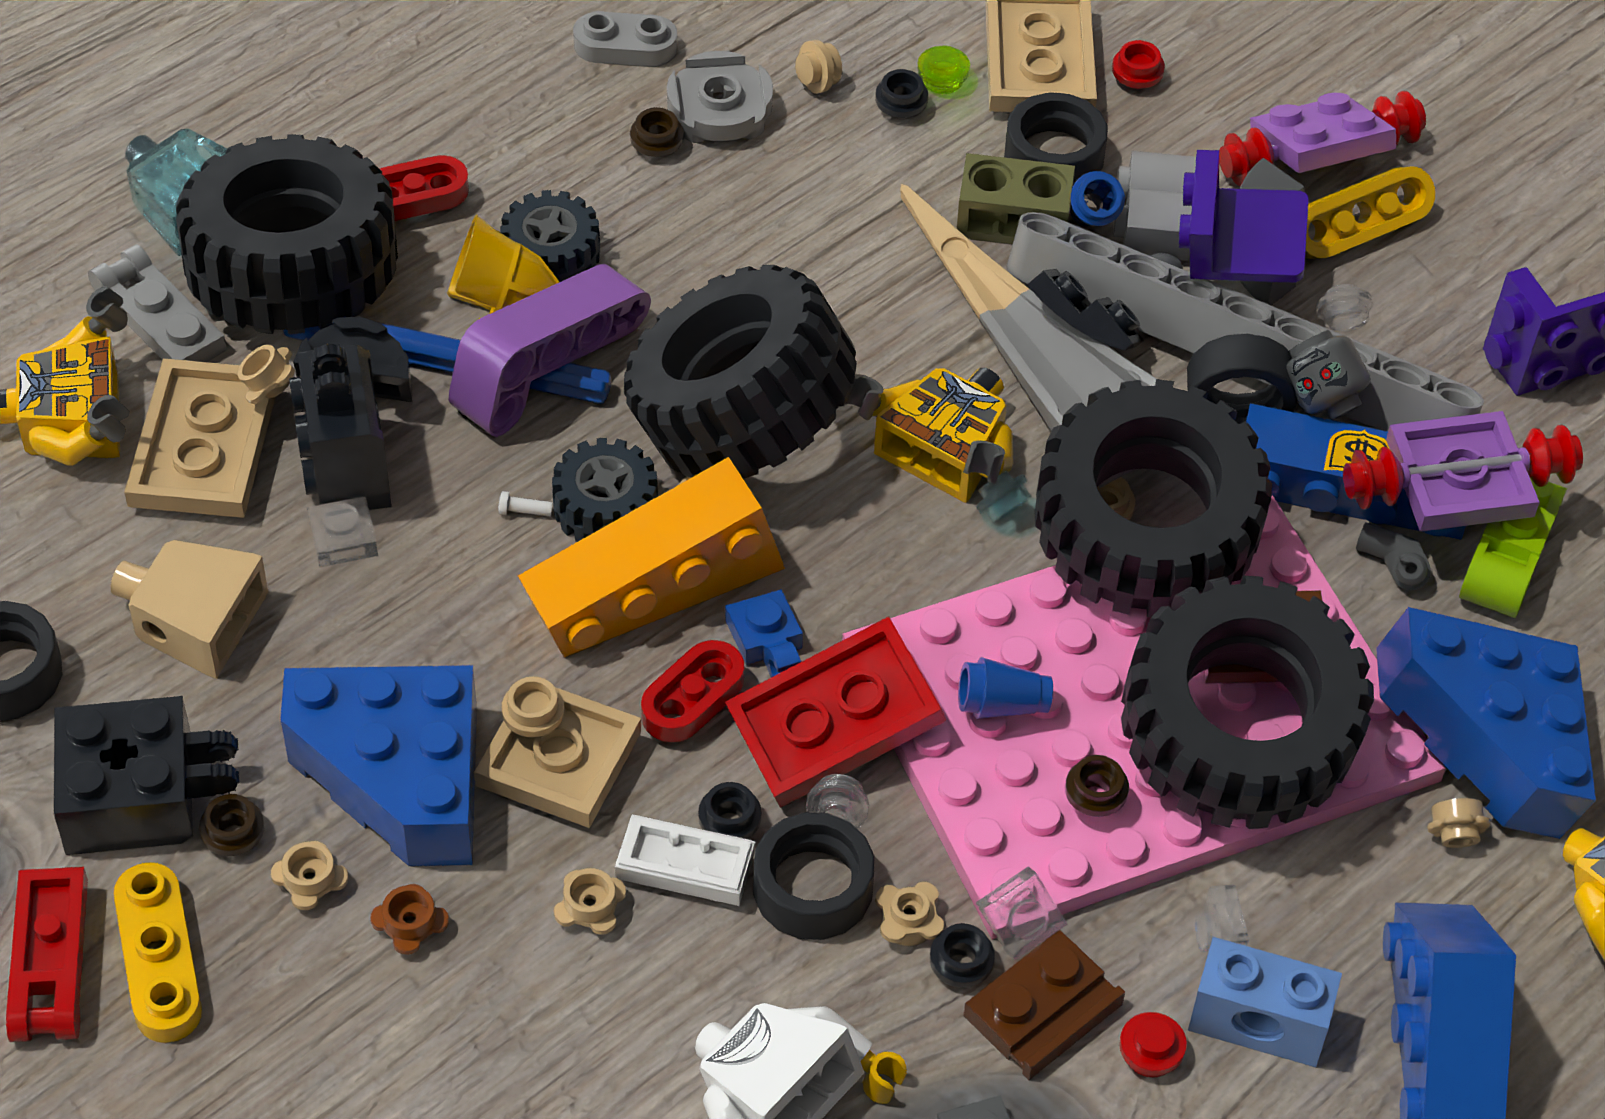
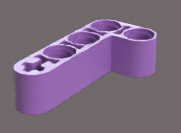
[448,264,651,437]

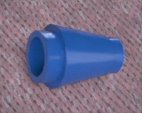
[1070,171,1125,226]
[958,657,1053,719]

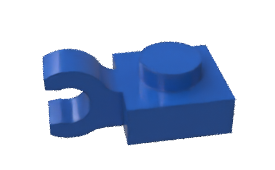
[725,589,803,678]

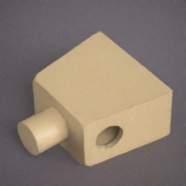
[111,540,268,679]

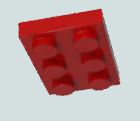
[725,616,946,808]

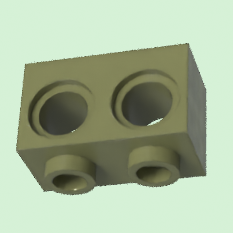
[957,153,1075,245]

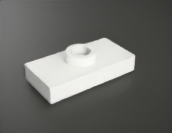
[615,814,755,906]

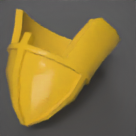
[447,214,559,320]

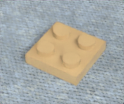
[474,687,641,828]

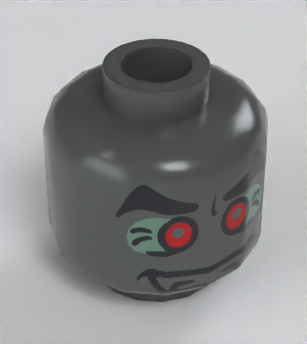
[1287,330,1371,420]

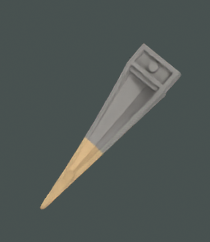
[900,184,1156,488]

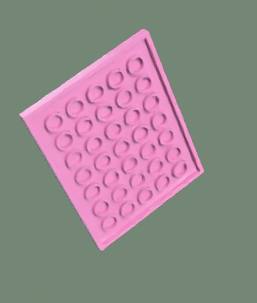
[842,496,1446,939]

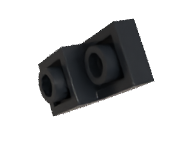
[1027,269,1144,350]

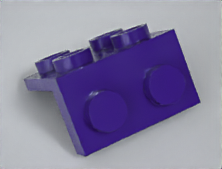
[1179,150,1308,283]
[1483,267,1605,396]

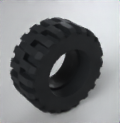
[176,134,398,334]
[624,265,857,479]
[1034,379,1272,617]
[1121,575,1374,829]

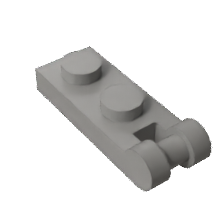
[88,244,227,362]

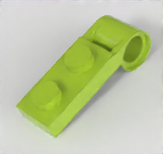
[1459,480,1567,619]

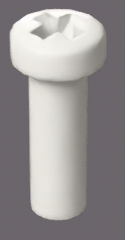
[498,491,553,517]

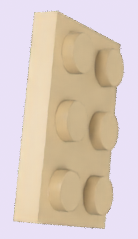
[985,0,1097,112]
[124,358,275,518]

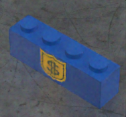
[1246,403,1466,540]

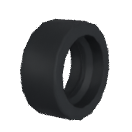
[1004,92,1108,188]
[1187,333,1298,425]
[0,601,63,721]
[753,812,875,940]

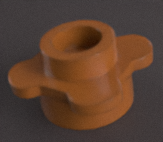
[370,884,449,955]

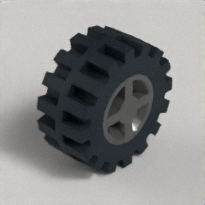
[500,190,600,282]
[552,438,658,542]

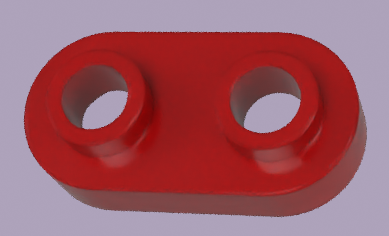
[379,155,469,221]
[641,640,744,742]

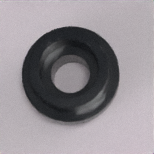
[875,69,928,118]
[698,782,762,839]
[929,923,995,988]

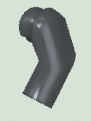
[1356,522,1431,590]

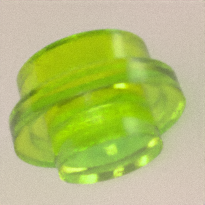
[917,45,970,94]

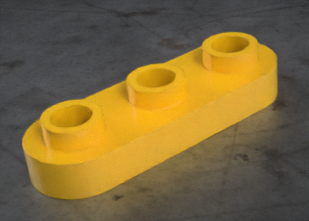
[1305,166,1435,259]
[114,862,202,1043]

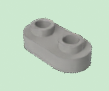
[573,11,678,67]

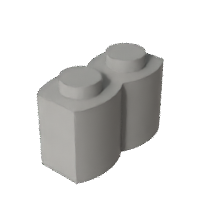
[1113,151,1196,260]

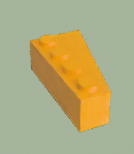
[518,457,785,657]

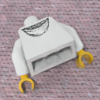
[695,1003,907,1119]

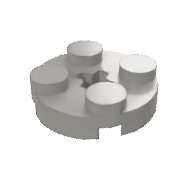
[667,51,773,143]

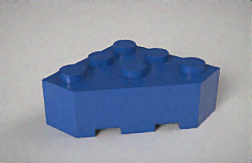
[1376,607,1596,839]
[281,665,477,866]
[1383,902,1516,1119]

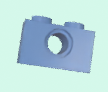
[1188,937,1342,1067]

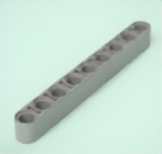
[1006,212,1484,431]

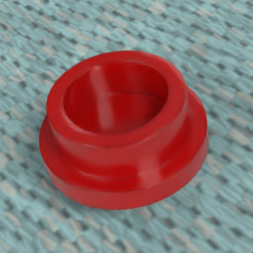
[1112,40,1165,89]
[1119,1012,1187,1078]

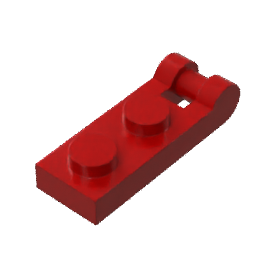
[6,867,88,1042]

